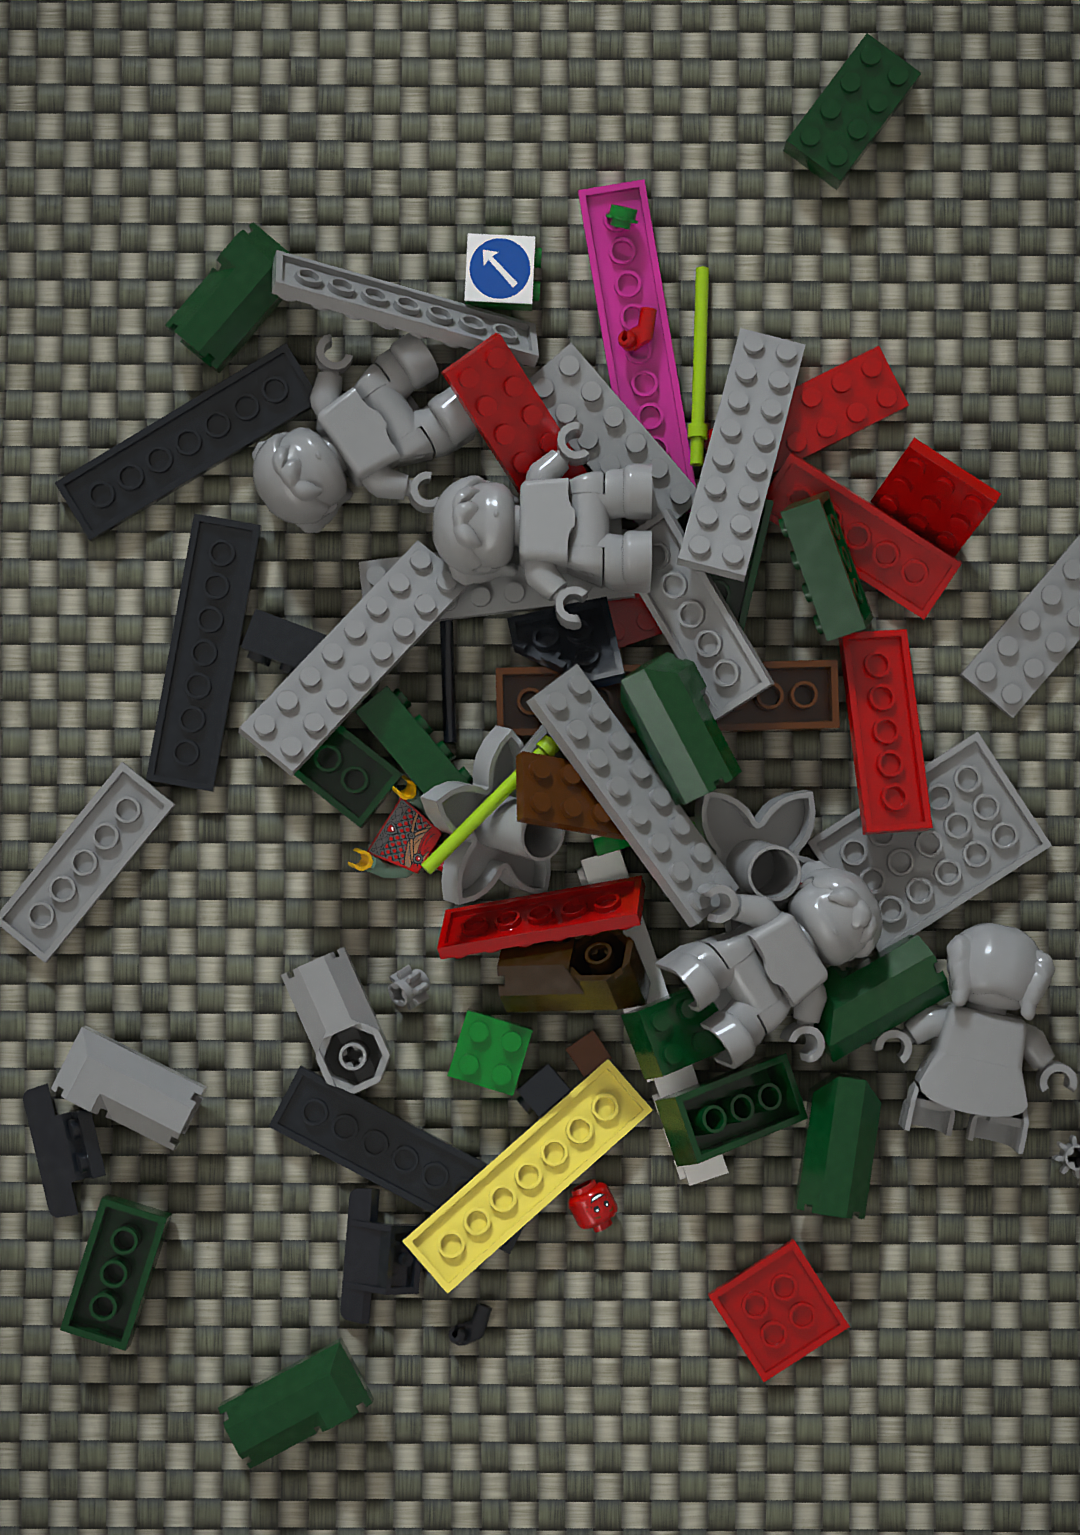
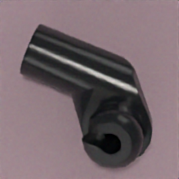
[448,1303,493,1346]

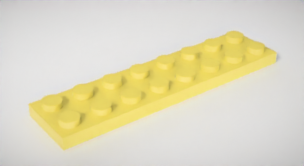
[402,1059,653,1294]

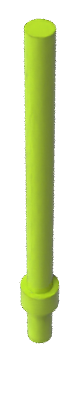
[687,266,709,466]
[421,735,560,875]

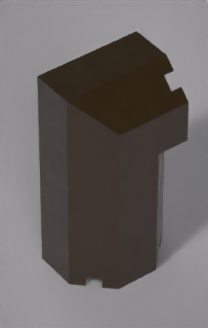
[497,929,651,1012]

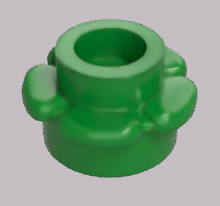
[605,204,638,230]

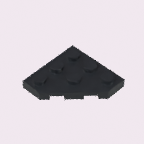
[507,596,625,689]

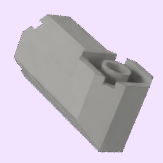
[281,947,392,1094]
[51,1026,207,1151]

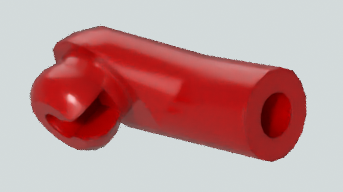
[618,307,657,351]

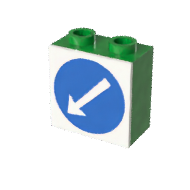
[464,233,542,311]

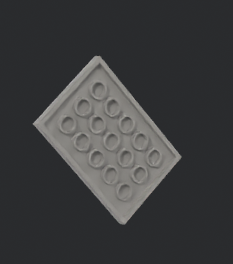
[807,732,1052,953]

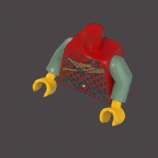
[348,775,444,878]

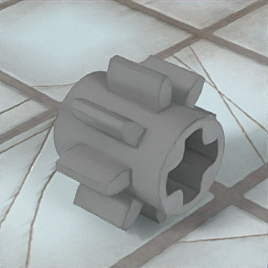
[388,965,430,1010]
[1052,1134,1080,1179]

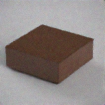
[565,1030,612,1077]

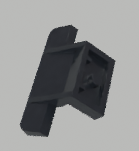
[23,1083,106,1218]
[340,1188,421,1324]

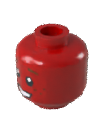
[568,1179,618,1233]

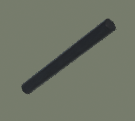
[440,620,457,743]

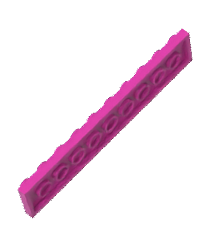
[578,179,696,523]

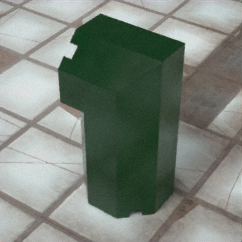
[165,222,291,374]
[621,652,742,805]
[814,935,950,1062]
[794,1072,881,1219]
[218,1338,374,1469]

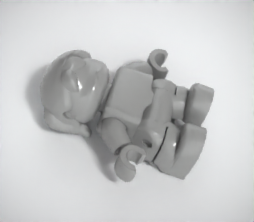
[252,333,477,533]
[432,422,652,630]
[655,861,882,1069]
[872,923,1078,1154]

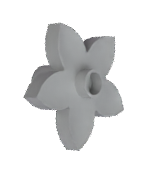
[420,725,565,905]
[663,790,816,932]

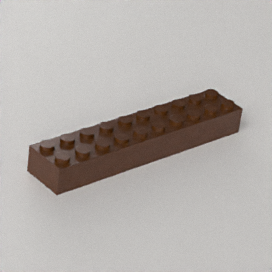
[496,660,840,738]

